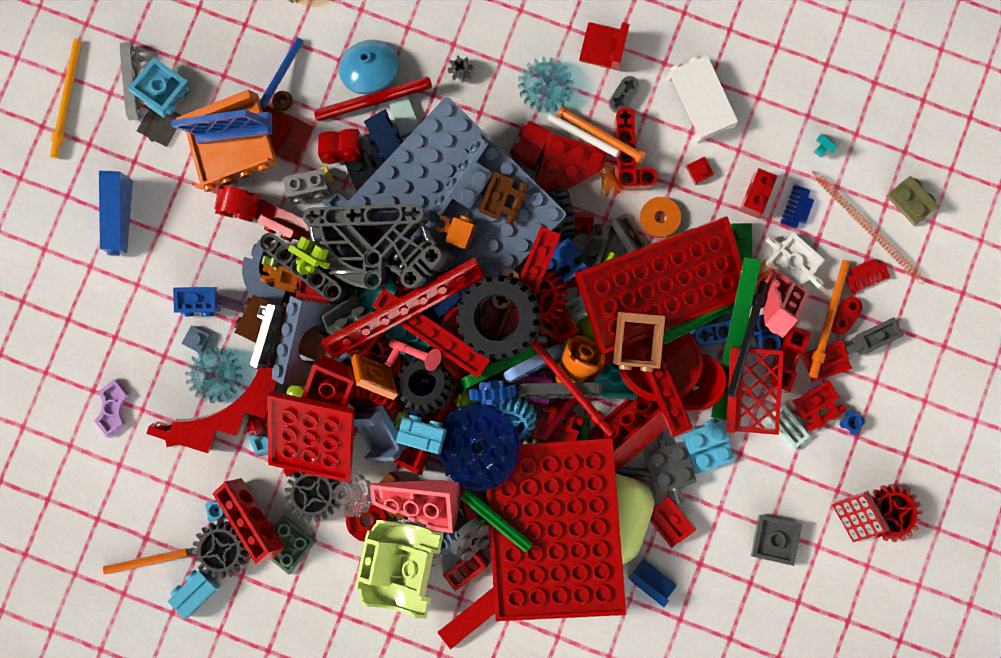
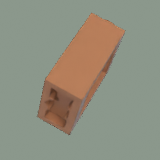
[613,312,665,372]

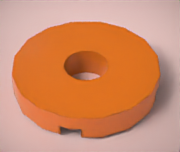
[640,197,681,238]

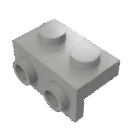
[283,169,331,204]

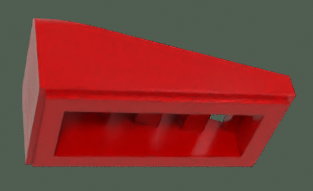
[442,550,490,591]

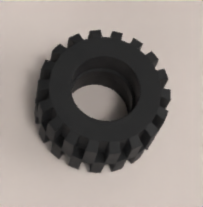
[545,187,576,241]
[396,358,455,416]

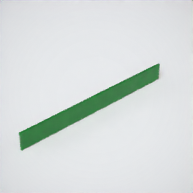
[711,257,761,420]

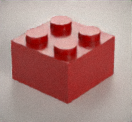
[302,354,356,407]

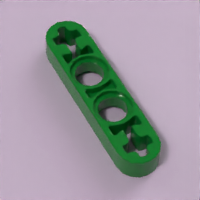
[460,346,538,390]

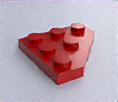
[534,132,607,191]

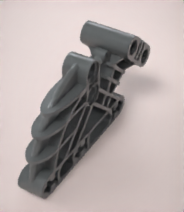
[303,204,453,291]

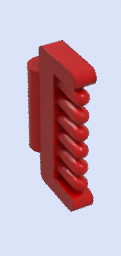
[845,258,890,294]

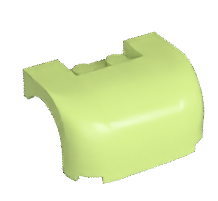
[616,473,655,565]
[356,520,444,619]

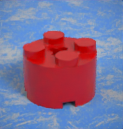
[214,185,261,222]

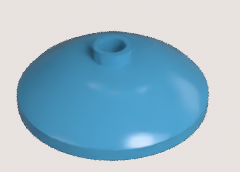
[339,40,399,95]

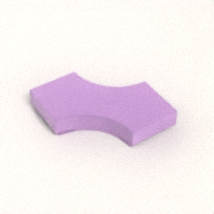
[94,379,129,438]

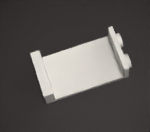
[667,55,738,143]

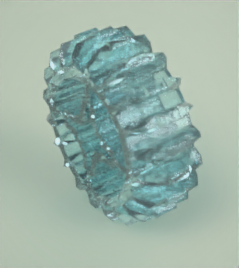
[518,57,573,113]
[185,347,243,403]

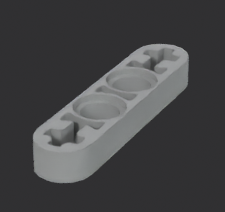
[120,42,141,120]

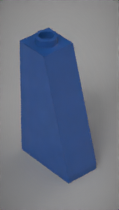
[99,170,133,256]

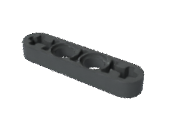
[518,383,602,399]

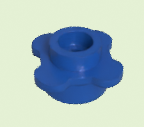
[839,410,865,435]

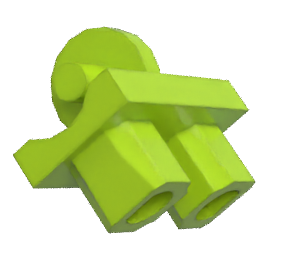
[288,236,330,275]

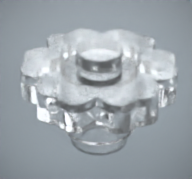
[334,474,372,517]

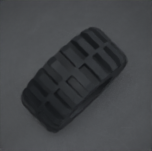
[456,275,542,359]

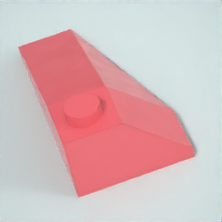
[370,480,461,533]

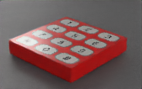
[832,491,889,542]

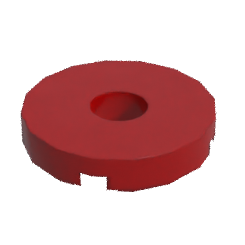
[346,499,388,542]

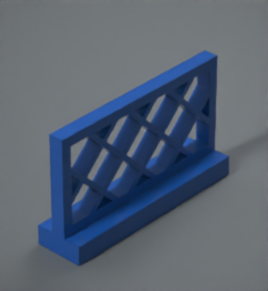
[171,109,272,144]

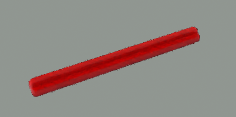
[314,77,432,121]

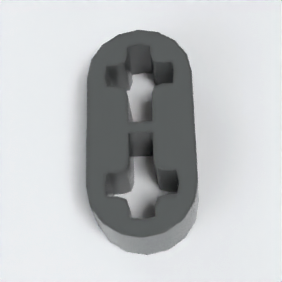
[609,76,639,113]

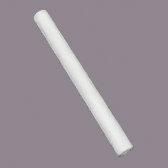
[547,113,621,158]

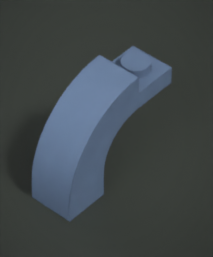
[242,239,289,306]

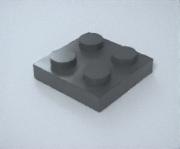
[750,514,802,566]

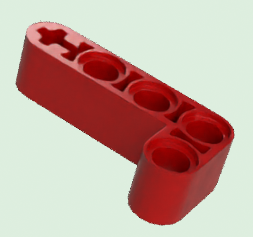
[614,107,658,191]

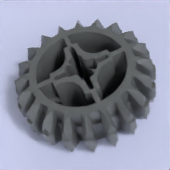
[284,472,342,523]
[192,521,250,579]

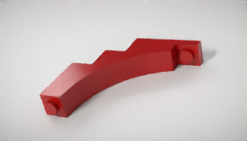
[146,361,278,454]

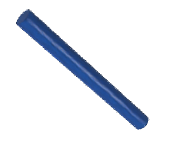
[260,37,304,109]

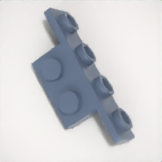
[433,138,493,216]

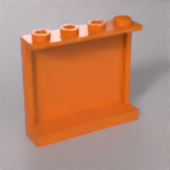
[176,89,277,192]

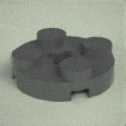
[451,519,490,561]

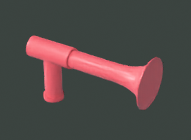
[384,339,442,371]

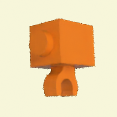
[435,215,477,249]

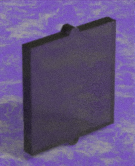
[137,108,182,147]

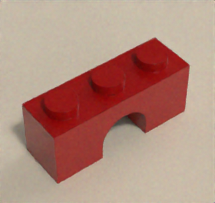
[766,326,811,393]

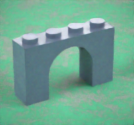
[272,296,339,386]

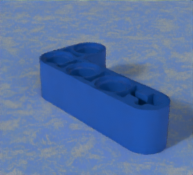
[694,314,781,355]

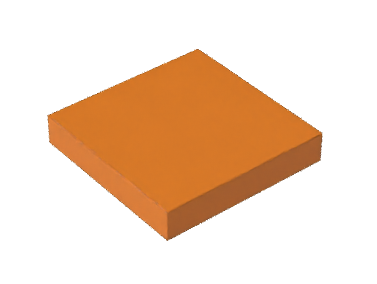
[351,354,398,400]

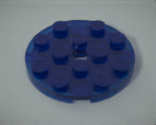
[438,403,520,491]

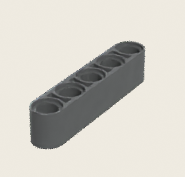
[259,233,348,304]

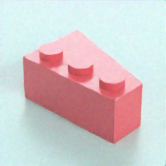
[763,268,810,338]

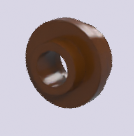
[272,91,293,111]

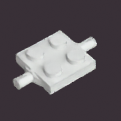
[764,232,824,288]

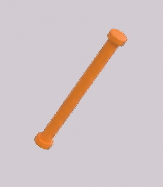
[557,106,646,163]

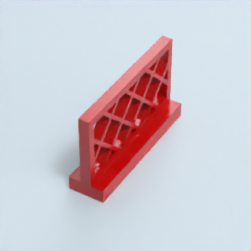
[726,345,784,435]

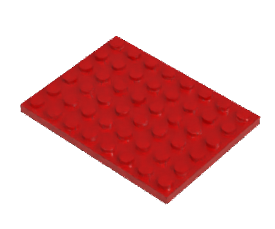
[483,438,627,622]

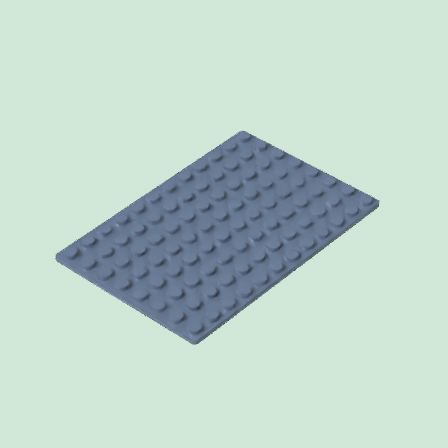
[293,97,566,381]

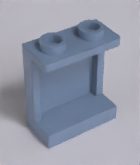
[354,406,407,462]

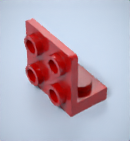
[579,22,630,71]

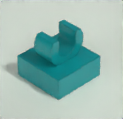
[814,134,838,157]

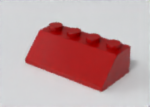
[589,396,668,471]

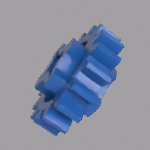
[469,380,517,405]

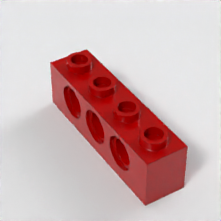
[212,478,285,564]

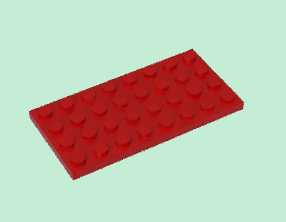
[574,216,742,354]

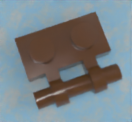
[479,172,529,226]

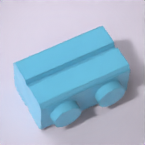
[396,415,447,455]
[168,569,220,619]

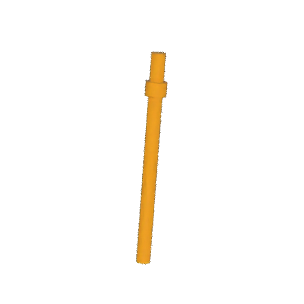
[50,39,82,159]

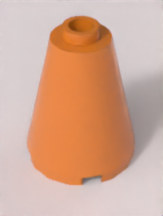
[553,335,606,383]

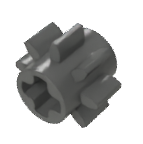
[447,55,473,82]

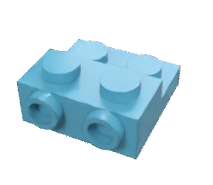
[128,57,189,118]
[681,418,735,474]

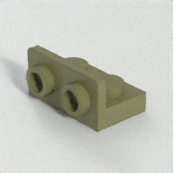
[886,176,939,226]

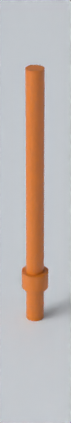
[809,260,850,378]

